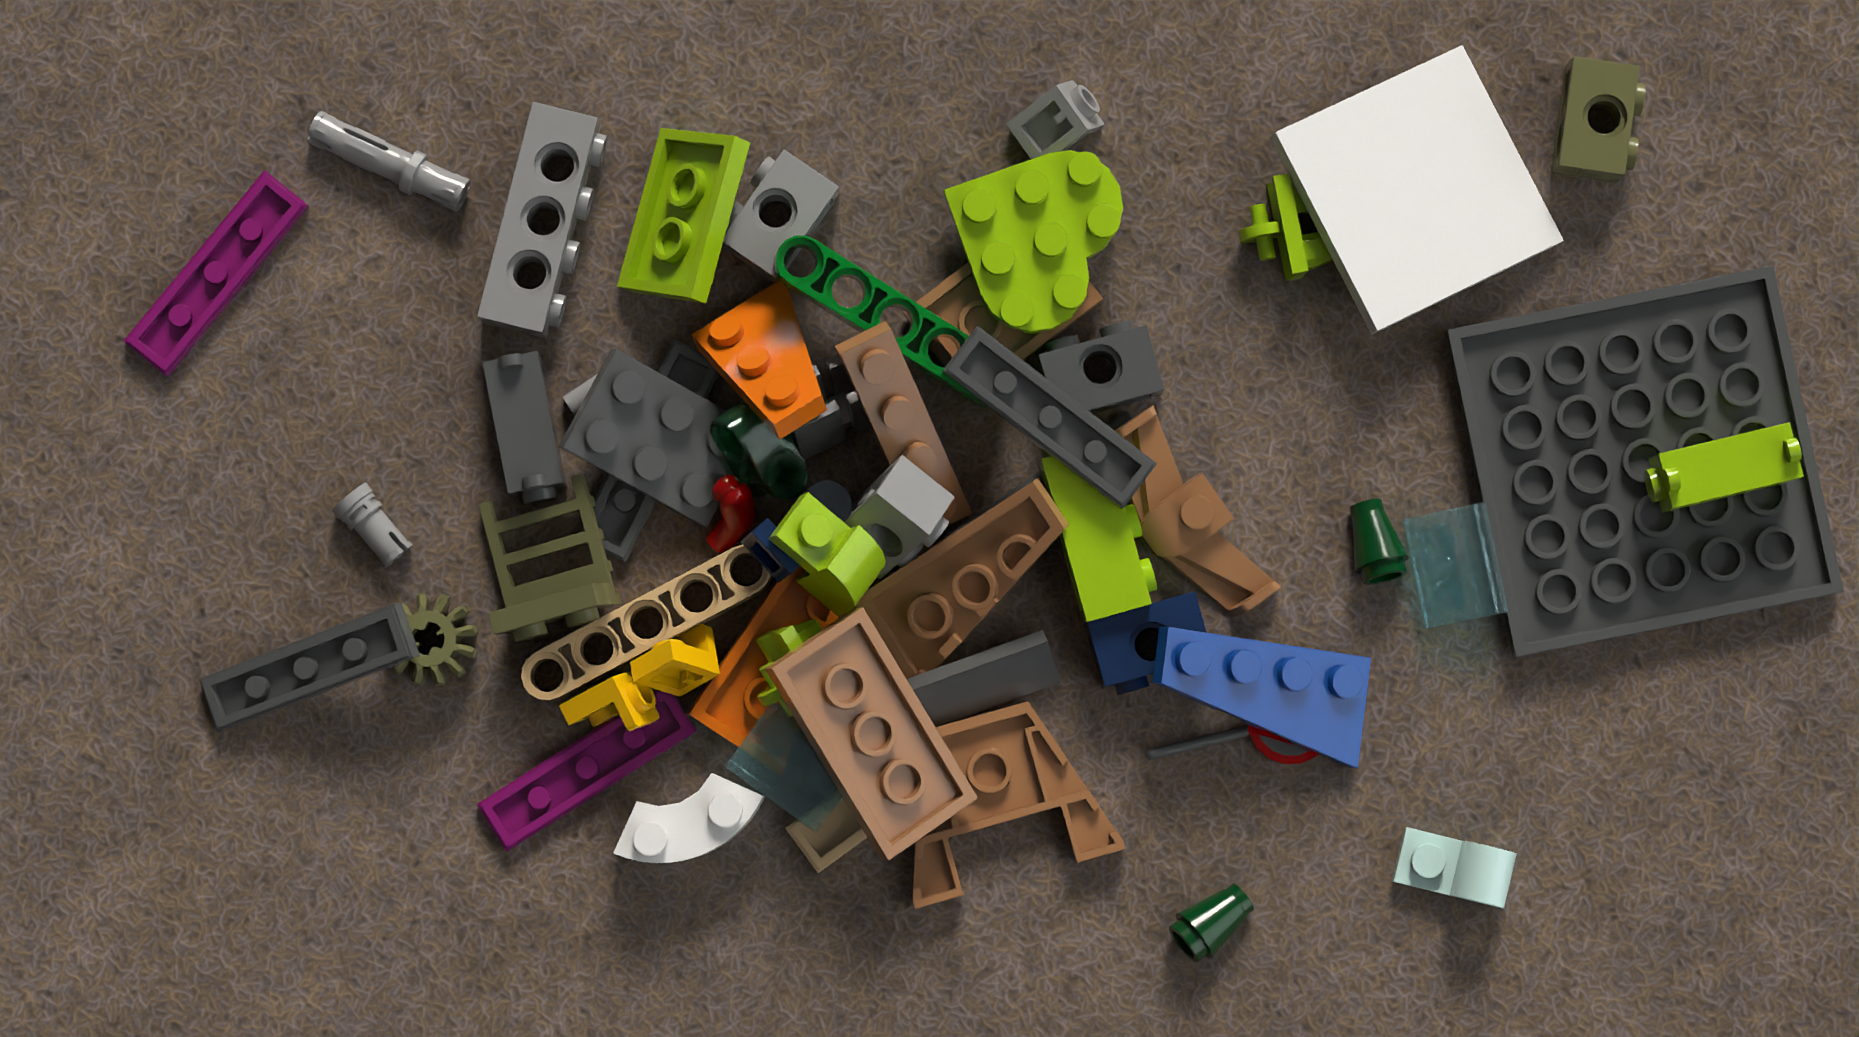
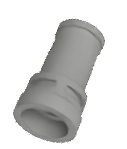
[332,483,413,568]

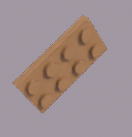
[765,607,978,861]

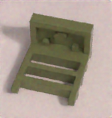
[479,474,622,642]

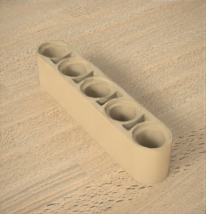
[521,544,772,702]

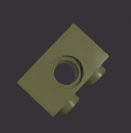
[1551,56,1646,183]

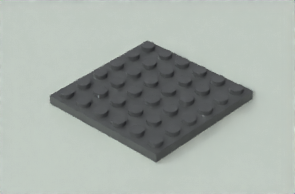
[1445,266,1844,658]

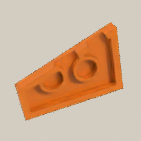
[691,280,827,440]

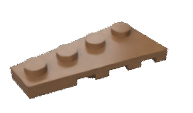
[857,478,1069,679]

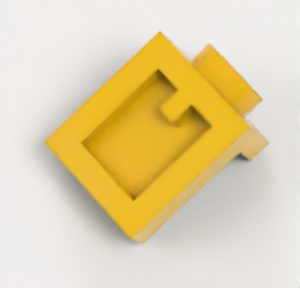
[630,624,720,697]
[559,670,660,731]

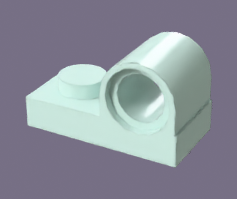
[1392,827,1517,909]

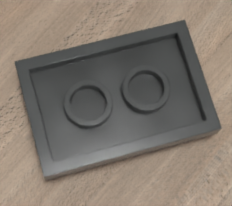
[559,349,759,527]

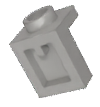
[1006,80,1104,159]

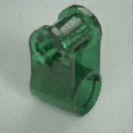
[710,399,808,500]

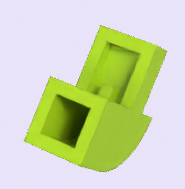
[768,492,886,616]

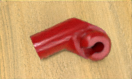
[706,475,757,554]

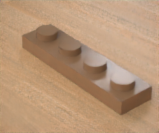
[835,321,972,526]

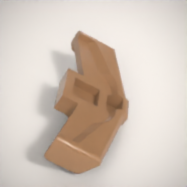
[1115,405,1281,618]

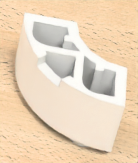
[613,773,765,863]

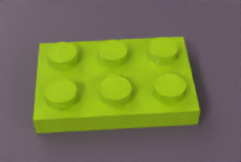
[617,128,750,304]

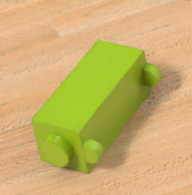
[1644,422,1804,513]

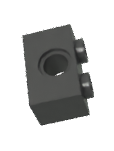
[1037,320,1165,414]

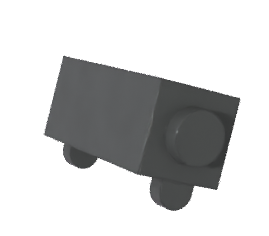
[482,351,567,505]

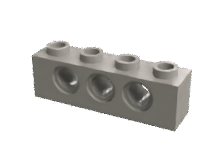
[477,102,608,339]

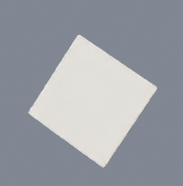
[1270,45,1564,335]

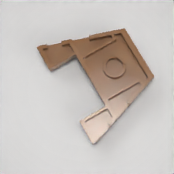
[913,701,1126,909]

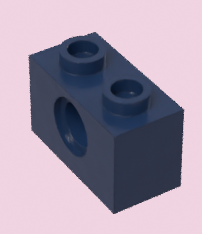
[1084,591,1207,695]

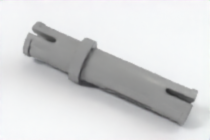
[307,111,471,212]

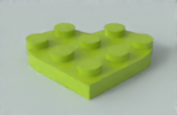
[943,150,1123,334]

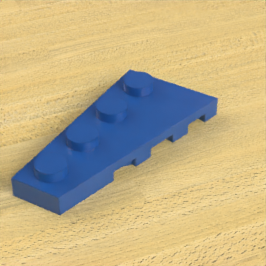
[1152,627,1371,769]

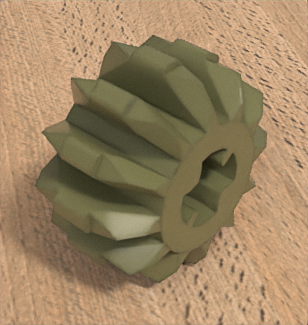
[393,593,479,687]

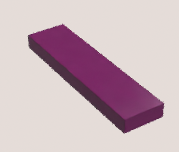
[123,170,309,377]
[477,690,697,852]

